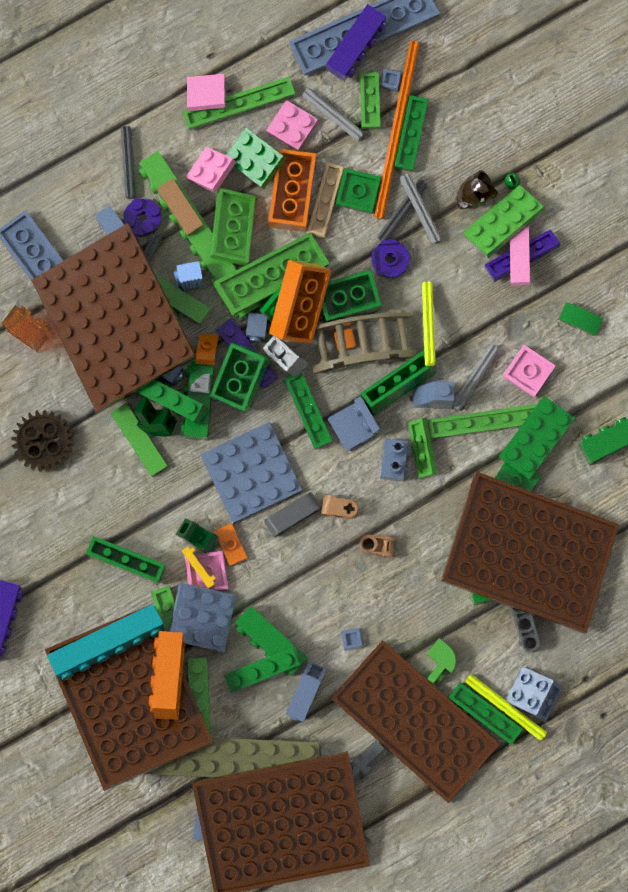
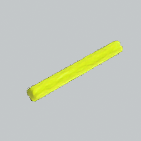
[422,281,436,366]
[465,674,547,740]

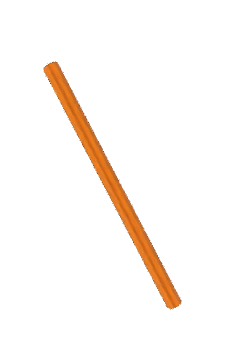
[374,41,420,219]

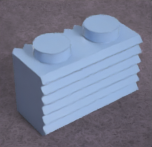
[174,261,204,291]

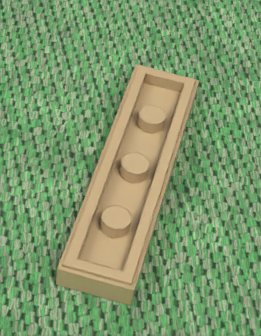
[307,162,345,239]

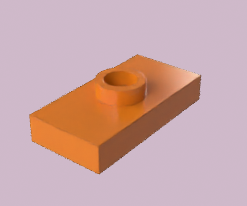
[195,333,219,365]
[214,523,248,566]

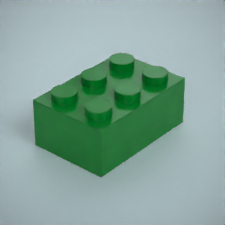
[321,270,382,323]
[210,343,271,411]

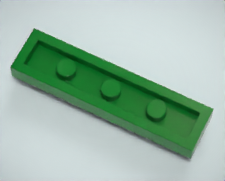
[395,95,428,172]
[285,372,332,450]
[224,646,302,693]
[448,682,523,745]

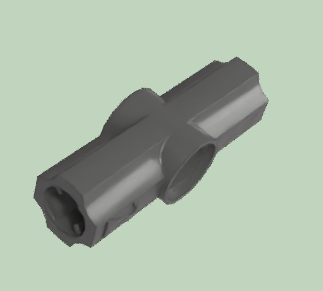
[350,740,387,785]

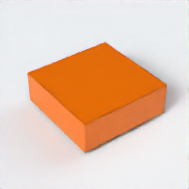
[333,328,357,352]

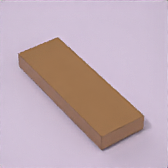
[157,178,203,236]

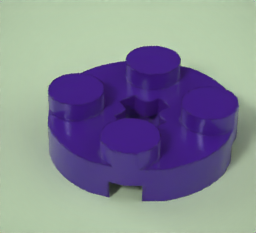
[124,198,162,237]
[372,240,410,278]

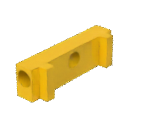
[182,546,216,589]

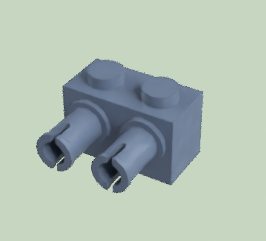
[380,438,411,482]

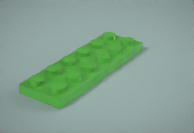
[213,232,330,316]

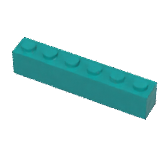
[47,604,165,681]

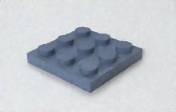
[169,583,236,652]

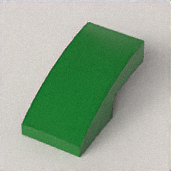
[558,302,603,336]

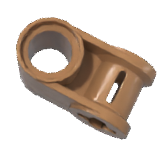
[321,495,359,519]
[359,535,397,558]

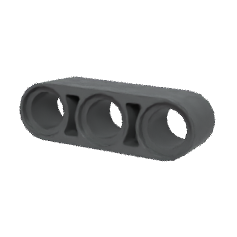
[264,492,321,538]
[510,607,540,653]

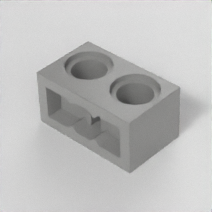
[263,336,308,378]

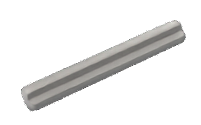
[303,88,364,141]
[400,173,441,244]
[452,344,499,411]

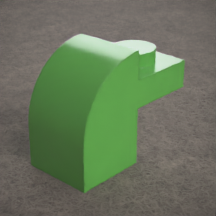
[426,639,456,684]

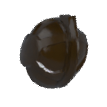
[456,170,498,209]

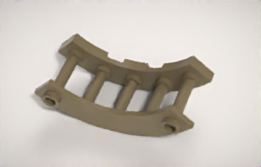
[312,310,419,374]

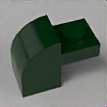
[135,398,177,436]
[175,518,219,553]

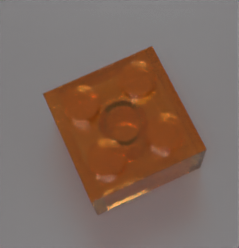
[2,305,50,352]

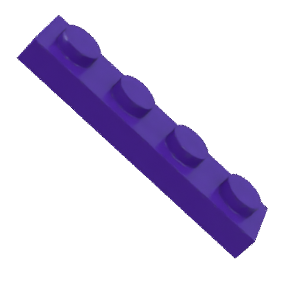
[485,229,560,282]
[216,319,278,390]

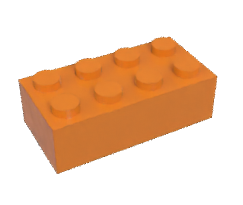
[268,149,316,232]
[269,260,332,344]
[149,631,185,720]

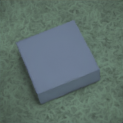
[379,68,402,92]
[341,628,363,651]

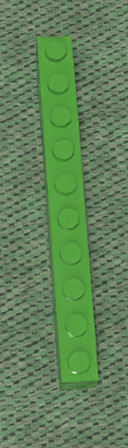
[139,151,260,322]

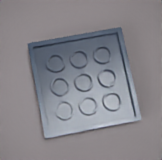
[200,422,302,524]

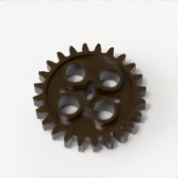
[11,410,74,472]

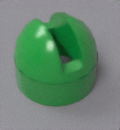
[505,173,520,189]

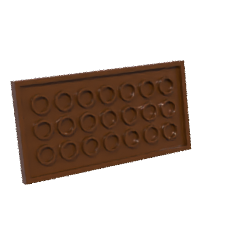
[331,640,500,803]

